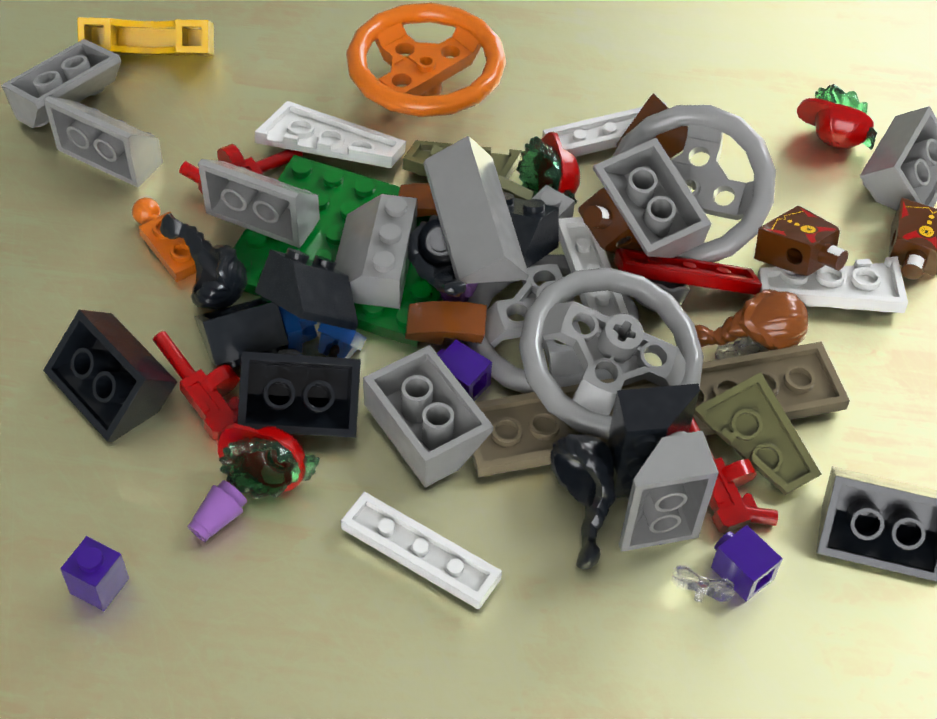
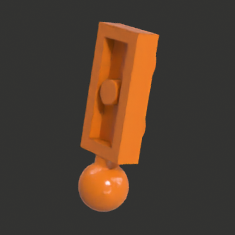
[132,198,197,283]

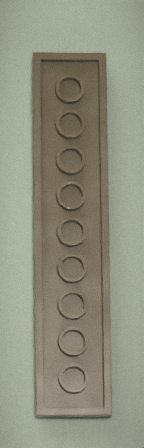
[471,342,850,477]

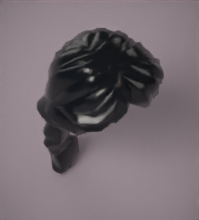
[160,213,248,310]
[408,215,466,297]
[550,434,616,569]

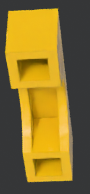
[77,17,214,56]

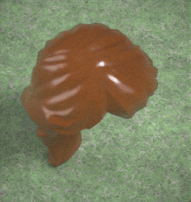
[695,289,809,350]

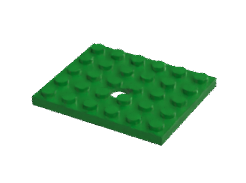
[233,155,443,348]

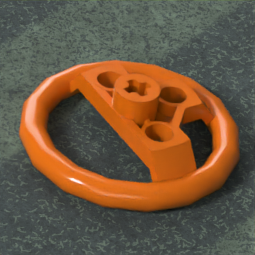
[346,3,506,117]

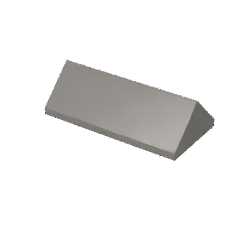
[423,136,529,284]

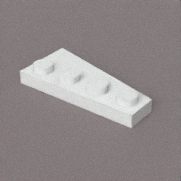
[255,101,406,168]
[757,256,908,313]

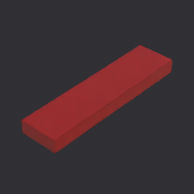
[614,248,762,295]

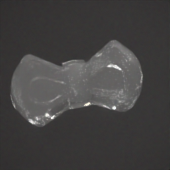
[715,337,768,360]
[672,565,735,602]

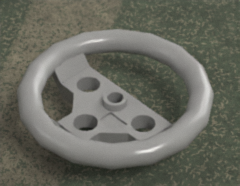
[612,105,776,262]
[465,255,639,394]
[519,267,704,439]

